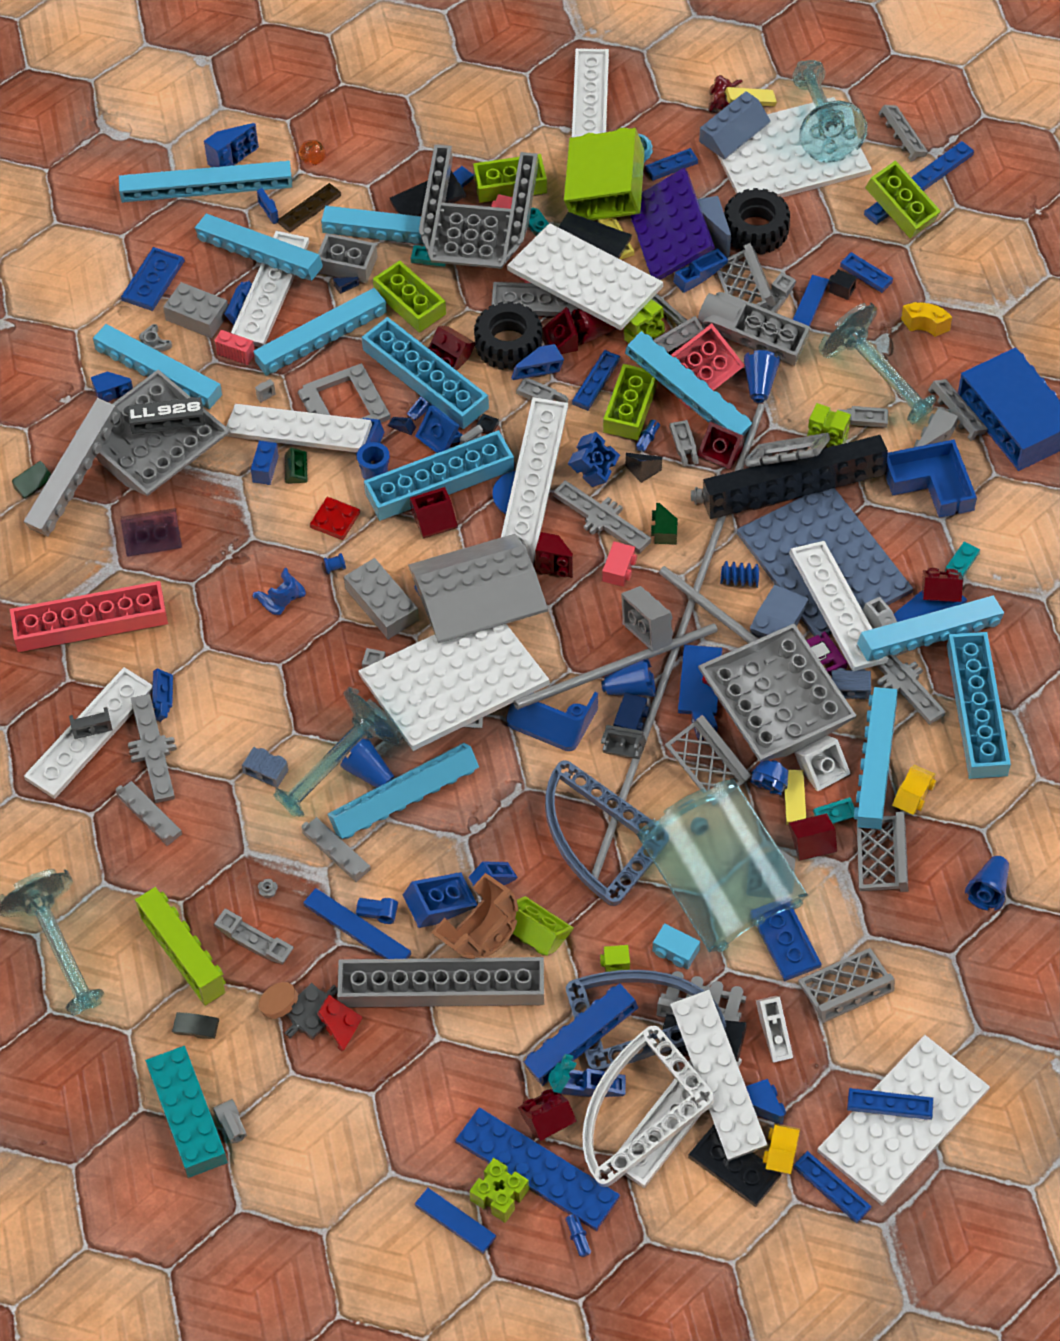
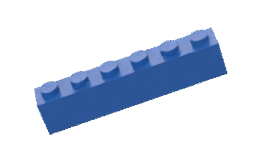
[524,983,638,1086]

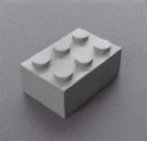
[318,233,378,283]
[163,282,228,338]
[621,586,673,652]

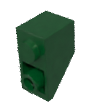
[651,503,678,545]

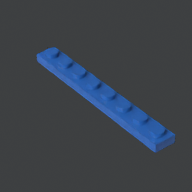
[864,141,974,225]

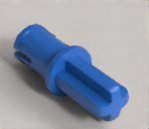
[636,420,660,452]
[565,1214,591,1257]

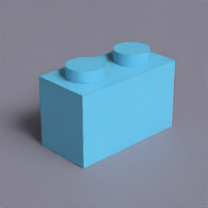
[652,923,700,969]

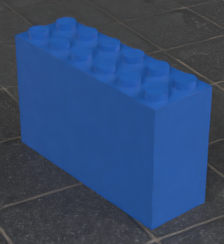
[958,347,1060,471]

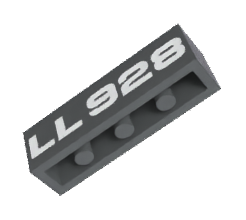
[128,397,205,434]

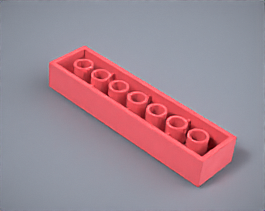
[10,581,168,652]

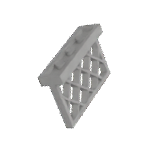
[717,243,777,308]
[665,715,751,806]
[857,812,909,892]
[798,948,895,1023]

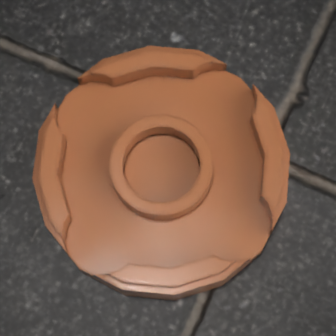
[259,982,298,1019]

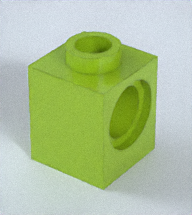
[600,945,630,972]

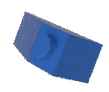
[511,344,564,380]

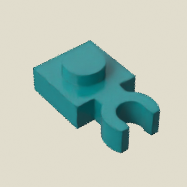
[548,1054,576,1094]

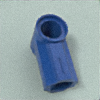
[356,898,398,924]

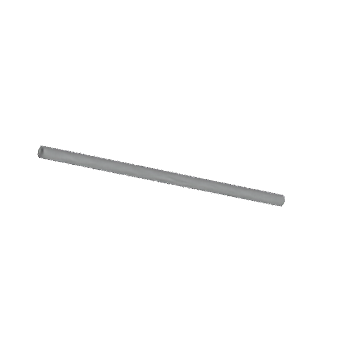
[659,566,758,643]
[514,623,718,710]

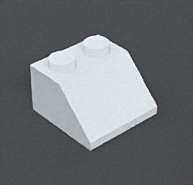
[795,736,851,791]

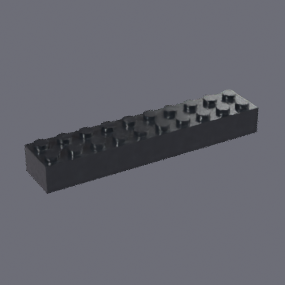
[703,435,888,519]

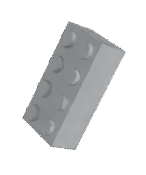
[344,558,419,639]

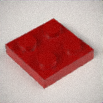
[310,496,360,541]

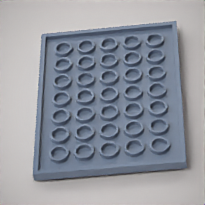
[736,488,913,638]

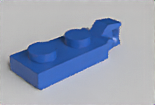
[225,281,252,325]
[152,668,173,722]

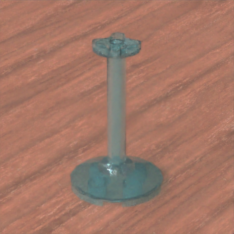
[793,60,867,163]
[819,303,937,425]
[273,687,404,817]
[0,869,104,1016]

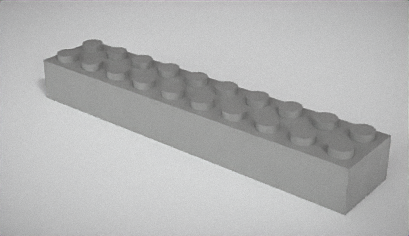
[337,957,544,1007]

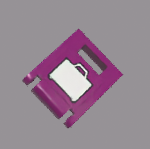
[806,632,848,676]

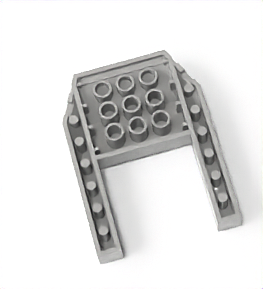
[419,145,538,269]

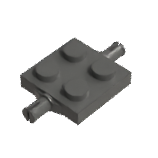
[284,983,338,1040]

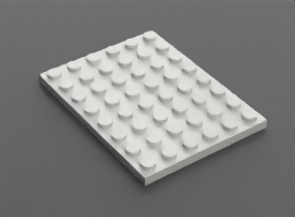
[717,97,872,197]
[359,624,550,751]

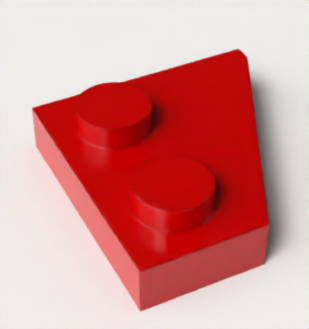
[317,995,363,1051]

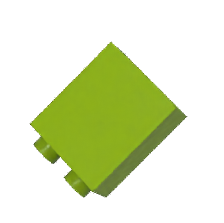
[564,128,645,220]

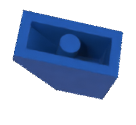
[469,861,518,886]

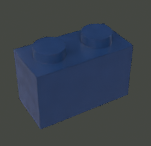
[613,692,650,731]

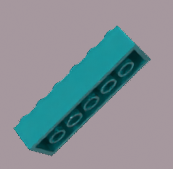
[145,1045,228,1178]

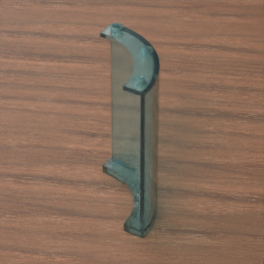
[637,779,808,952]

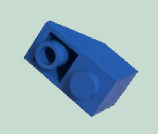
[91,371,133,402]
[746,1079,786,1124]

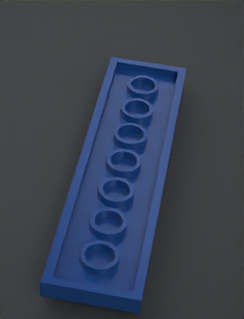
[455,1107,620,1231]

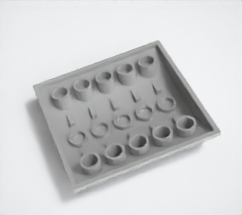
[75,370,230,496]
[408,534,548,643]
[698,624,857,762]

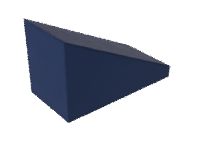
[333,277,359,294]
[388,417,416,435]

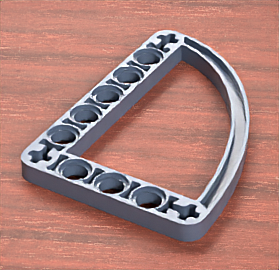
[545,760,670,906]
[566,970,726,1072]

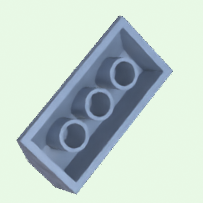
[699,91,770,159]

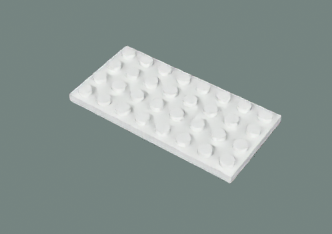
[507,223,663,330]
[817,1035,990,1206]

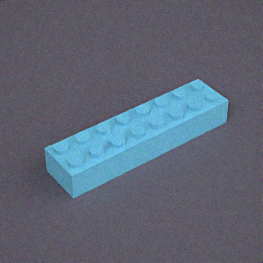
[362,317,489,429]
[364,430,514,521]
[947,632,1011,779]

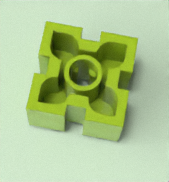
[624,299,665,343]
[807,403,851,448]
[469,1158,529,1223]

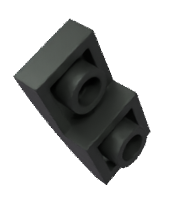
[172,1012,220,1039]

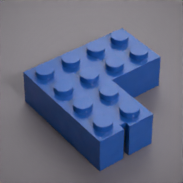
[885,439,977,518]

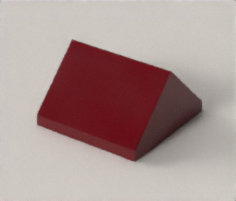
[542,307,578,354]
[697,422,744,470]
[788,813,837,861]

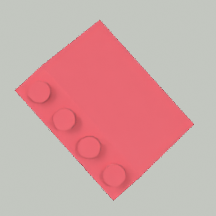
[671,323,745,409]

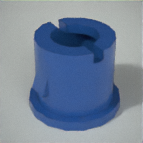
[357,442,390,480]

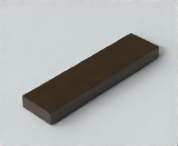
[278,183,341,233]

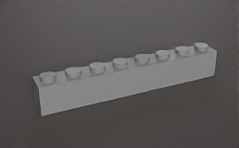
[23,398,121,537]

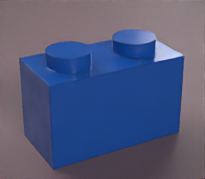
[251,440,279,485]

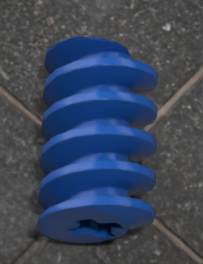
[720,561,759,588]

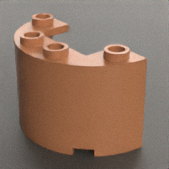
[431,873,518,959]

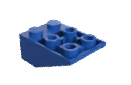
[204,123,259,167]

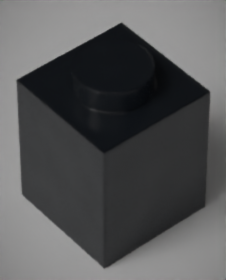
[828,269,857,300]

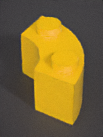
[901,302,952,337]
[892,764,937,815]
[763,1123,800,1174]

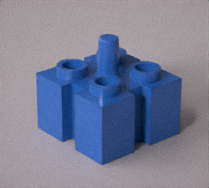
[568,432,620,487]

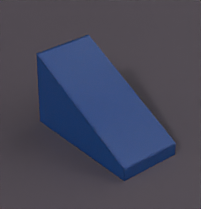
[407,396,432,420]

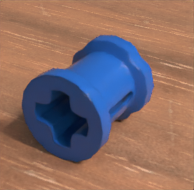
[323,553,346,574]

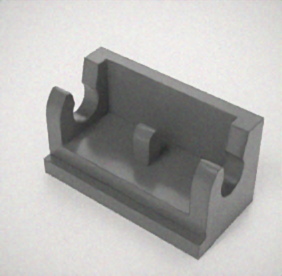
[69,707,113,739]
[601,725,646,759]

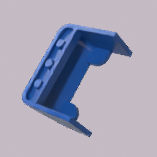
[507,692,598,751]

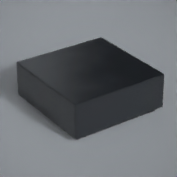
[476,414,499,434]

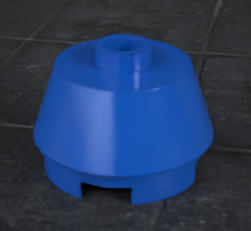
[750,760,789,795]

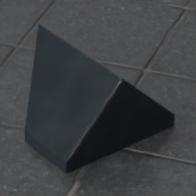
[625,453,662,483]

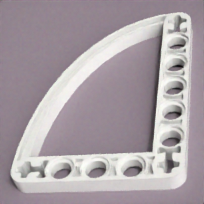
[583,1026,715,1187]

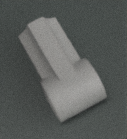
[213,1099,247,1143]

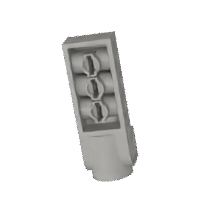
[698,292,810,366]

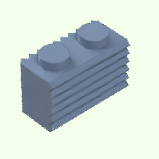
[831,668,871,699]
[242,747,289,788]

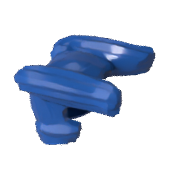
[252,568,306,615]

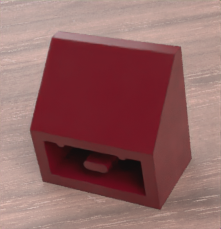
[428,326,476,371]
[410,487,458,539]
[535,532,573,578]
[922,568,963,602]
[518,1089,577,1141]

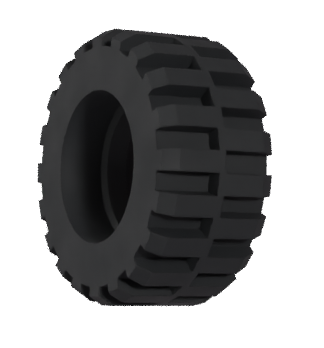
[724,188,790,255]
[474,301,542,370]

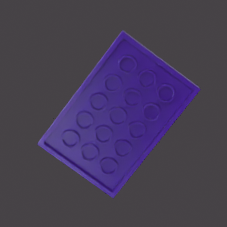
[630,168,715,280]

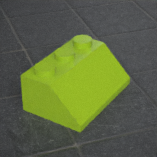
[512,896,574,956]

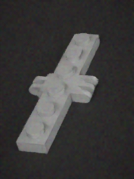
[553,480,651,554]
[877,655,946,725]
[128,694,177,803]

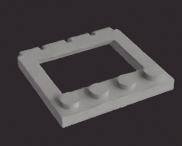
[297,363,391,423]
[744,433,830,468]

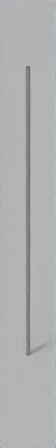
[591,403,765,880]

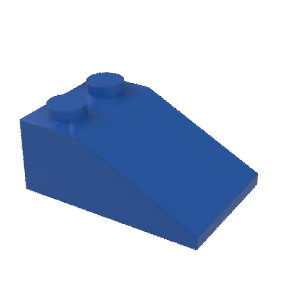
[403,872,478,928]

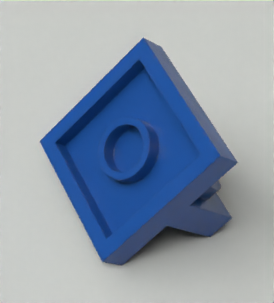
[415,405,463,453]

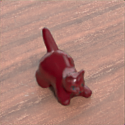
[708,75,743,111]

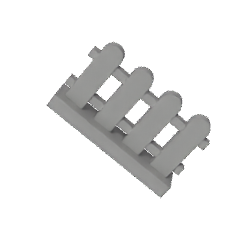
[656,971,746,1022]

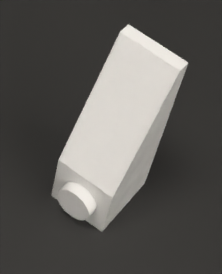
[756,996,793,1062]

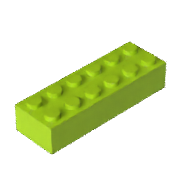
[135,887,226,1006]

